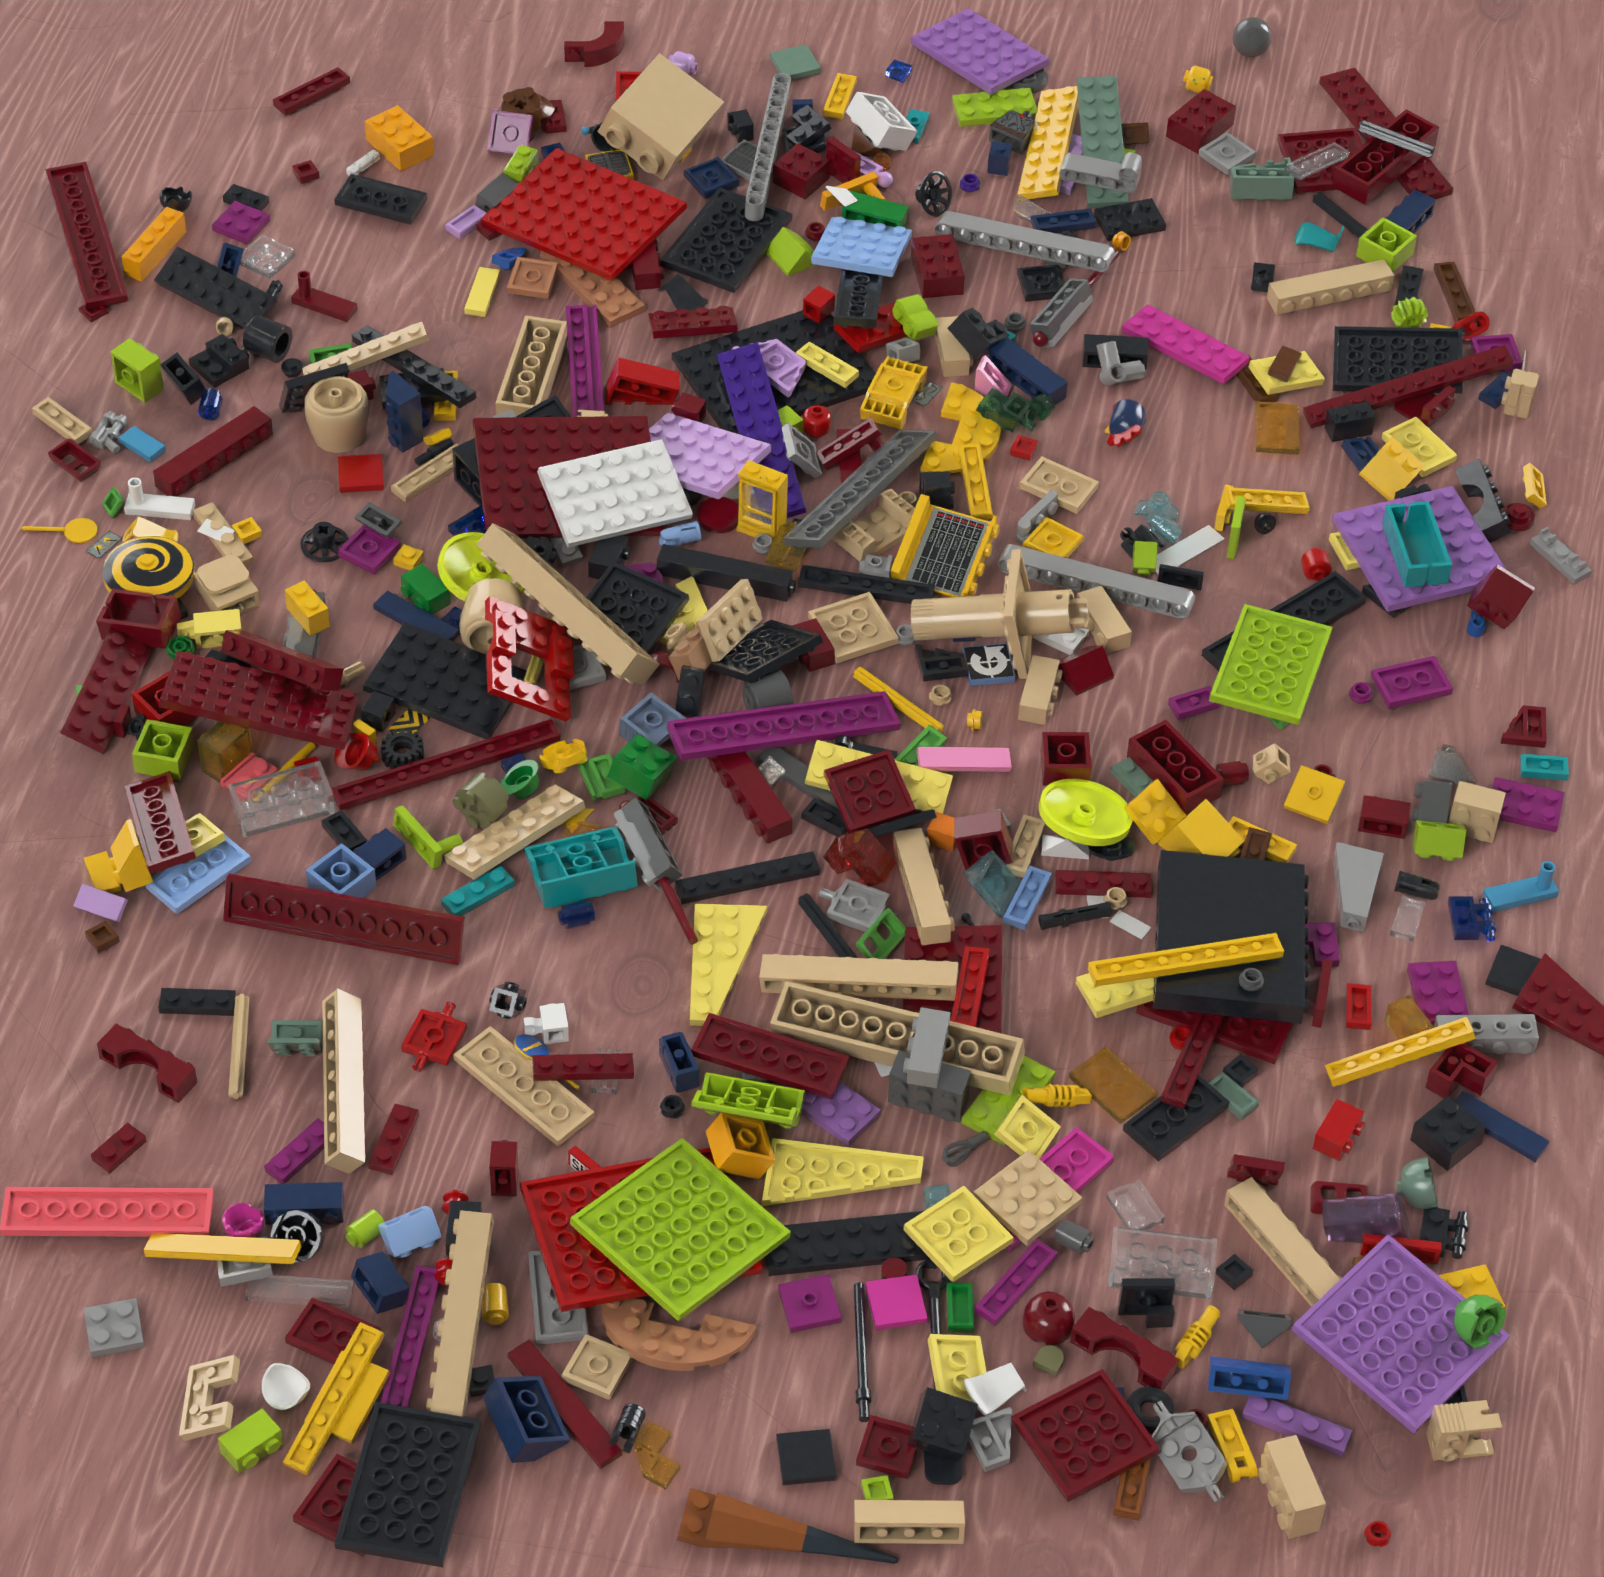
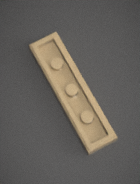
[391,443,459,502]

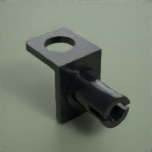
[1251,262,1275,292]
[1120,524,1164,559]

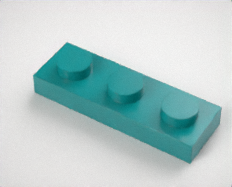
[441,865,515,916]

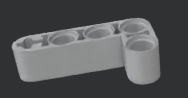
[1059,152,1142,193]

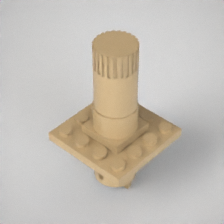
[911,549,1089,679]

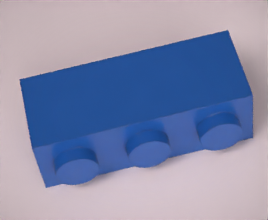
[1207,1356,1291,1400]

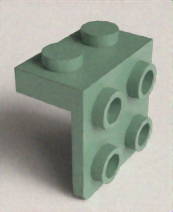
[267,1020,323,1056]

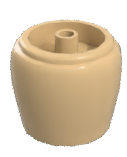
[305,376,369,453]
[459,578,524,655]

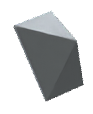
[354,502,402,538]
[1237,1309,1292,1348]

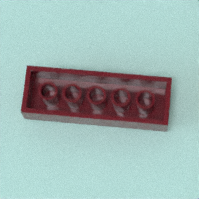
[1332,109,1439,205]

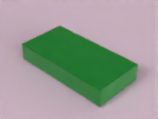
[946,1283,974,1333]

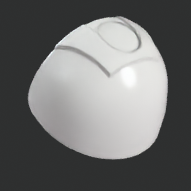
[262,1363,310,1410]

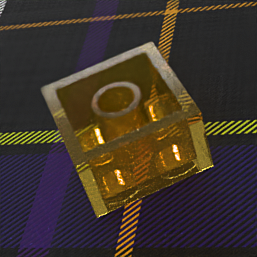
[197,721,254,784]

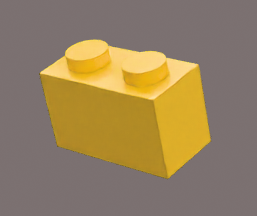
[285,580,330,636]

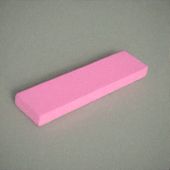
[916,747,1012,772]

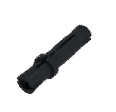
[1038,901,1112,930]

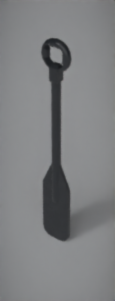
[915,1260,962,1485]

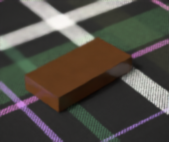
[1267,345,1302,382]

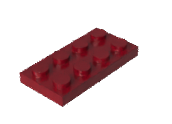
[649,306,738,339]

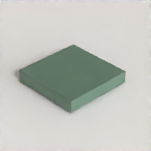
[770,44,821,80]

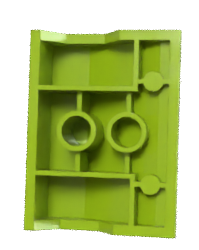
[691,1072,805,1128]

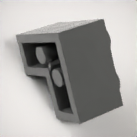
[1412,777,1452,823]

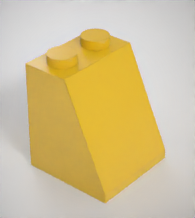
[1157,799,1244,857]

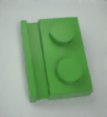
[577,753,625,802]

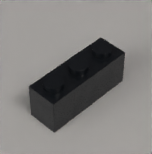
[1082,334,1148,371]

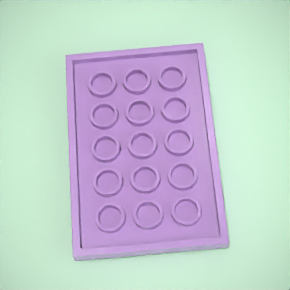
[649,413,771,499]

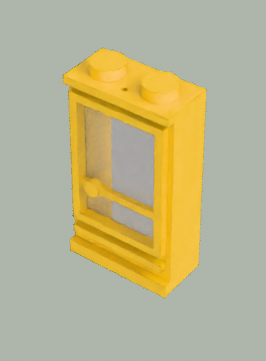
[737,460,788,545]

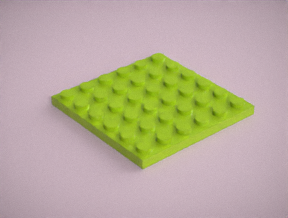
[570,1138,791,1321]

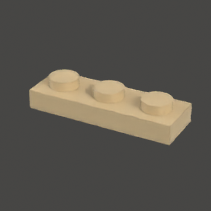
[32,397,92,444]
[1002,815,1046,878]

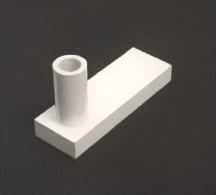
[124,478,195,520]

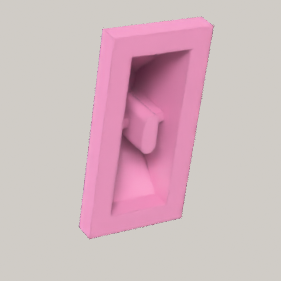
[974,355,1012,400]

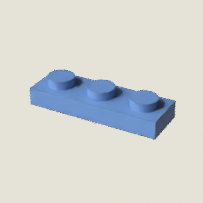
[1003,865,1052,930]

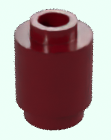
[1215,761,1249,787]

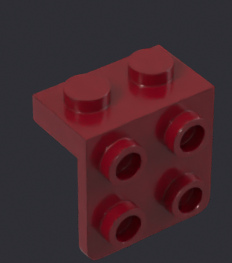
[1394,385,1456,428]

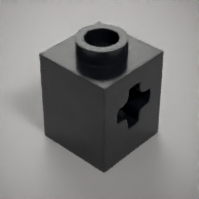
[361,691,396,732]

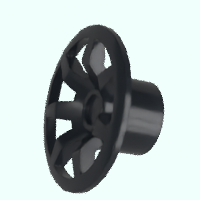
[915,171,952,216]
[300,522,349,562]

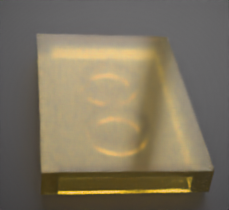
[1254,401,1300,455]
[1069,1047,1157,1124]

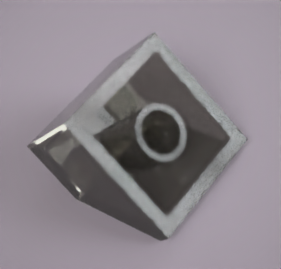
[1429,744,1478,785]

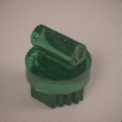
[1026,394,1055,421]

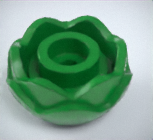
[166,636,195,660]

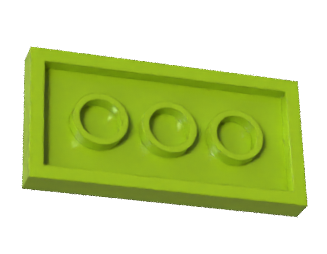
[952,88,1038,127]
[962,1056,1056,1146]

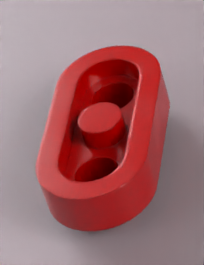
[1452,311,1490,341]

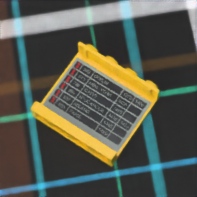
[891,494,1000,597]

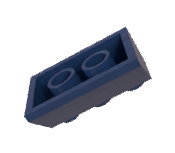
[386,371,423,453]
[483,1376,570,1463]

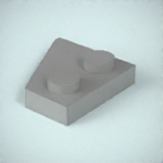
[968,1407,1012,1472]

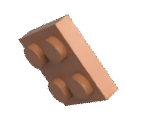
[507,257,558,299]

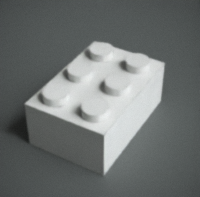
[846,92,917,151]

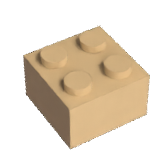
[1448,781,1506,843]

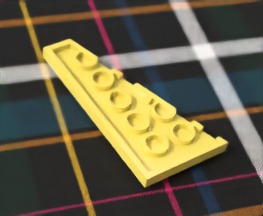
[690,904,767,1026]
[762,1138,924,1206]

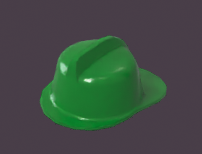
[500,760,540,800]

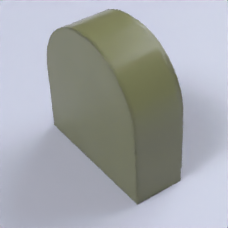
[1032,1345,1064,1376]

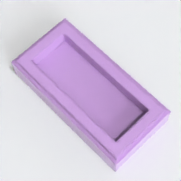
[445,205,486,239]
[73,884,128,922]

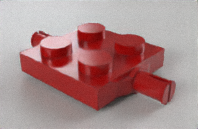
[401,1001,467,1072]

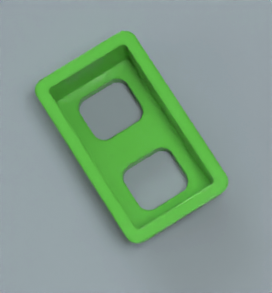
[855,908,906,959]

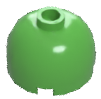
[1454,1294,1506,1349]

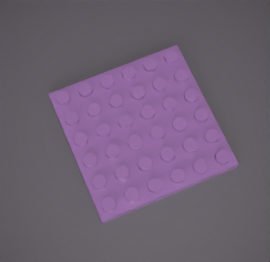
[1332,486,1506,612]
[1291,1235,1510,1434]

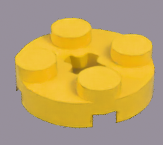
[539,739,587,773]

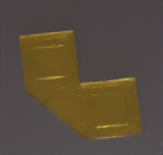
[634,1420,680,1490]

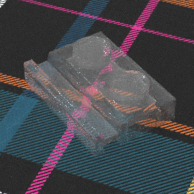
[1107,1179,1165,1236]

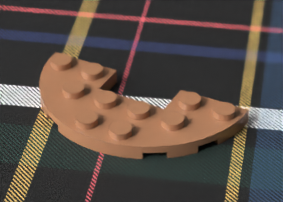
[601,1298,756,1371]

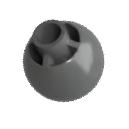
[1232,17,1272,57]

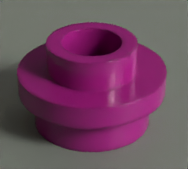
[1349,682,1373,704]

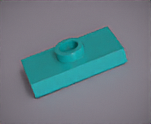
[906,109,930,143]

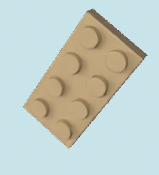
[697,579,763,662]

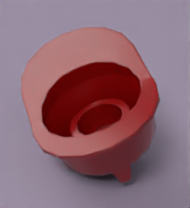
[334,733,380,771]

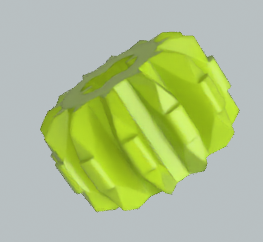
[1391,296,1428,328]

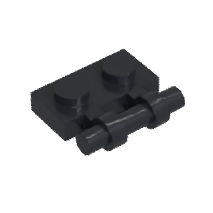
[1419,1208,1469,1259]

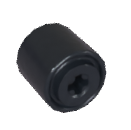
[243,315,293,363]

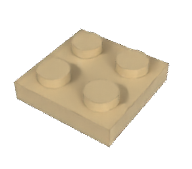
[562,1334,633,1400]

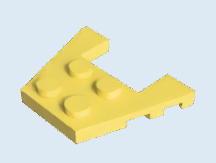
[660,576,708,650]

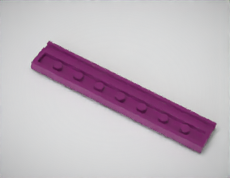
[566,305,604,417]

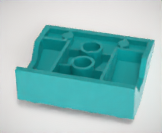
[524,826,638,908]

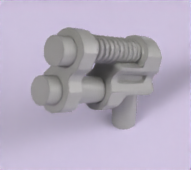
[88,411,128,454]

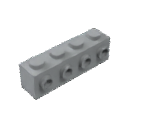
[1433,1014,1539,1054]

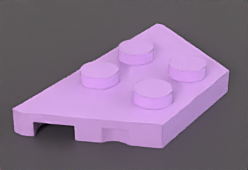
[732,339,806,397]

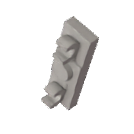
[1530,527,1592,584]

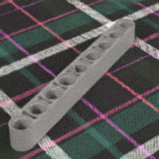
[935,211,1115,272]
[997,544,1195,619]

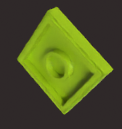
[1226,496,1246,559]

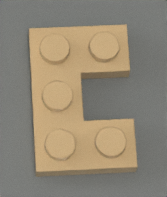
[179,1355,240,1441]

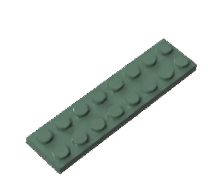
[1076,76,1129,208]

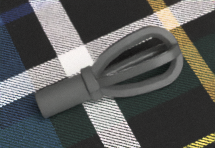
[942,1131,988,1167]

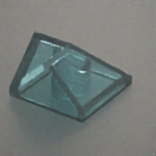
[964,851,1020,918]

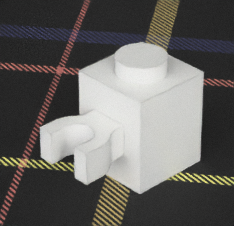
[524,1003,569,1044]

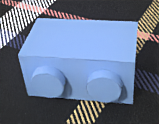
[378,1206,442,1258]

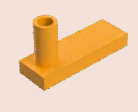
[820,171,886,211]

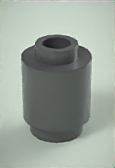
[1054,1220,1094,1255]

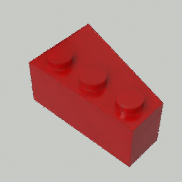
[605,357,680,405]

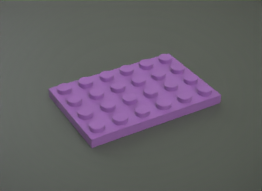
[911,8,1049,95]

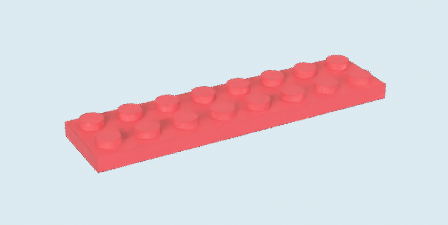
[0,1187,214,1237]

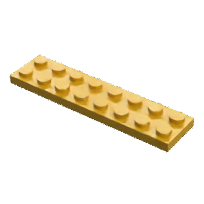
[1018,86,1078,200]

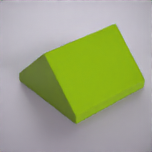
[766,227,815,276]

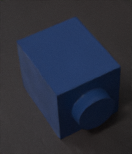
[987,141,1012,176]

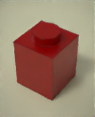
[803,285,835,324]

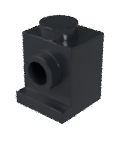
[727,109,754,143]

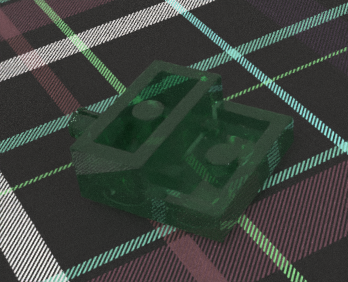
[976,388,1037,433]

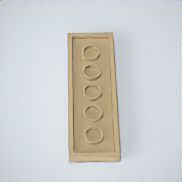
[444,784,586,880]
[454,1026,595,1147]

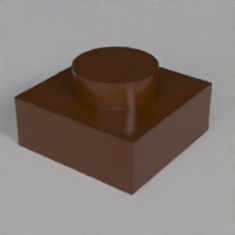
[85,921,120,953]

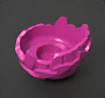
[222,1203,264,1238]

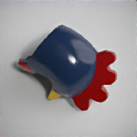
[1105,399,1146,447]

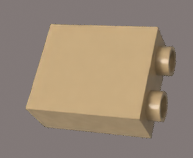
[598,53,724,181]

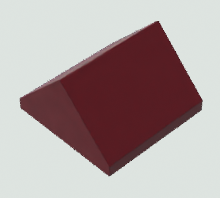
[1059,645,1114,696]

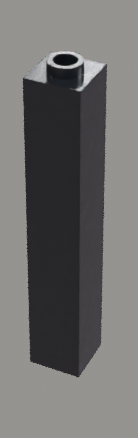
[657,544,796,602]

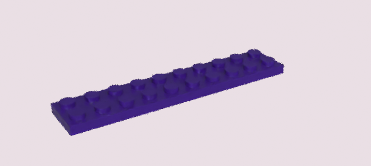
[717,342,807,524]

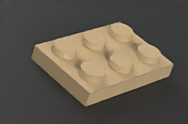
[1020,456,1099,514]

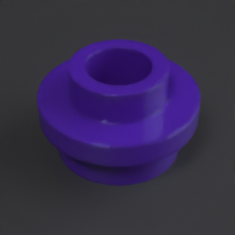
[960,174,980,192]

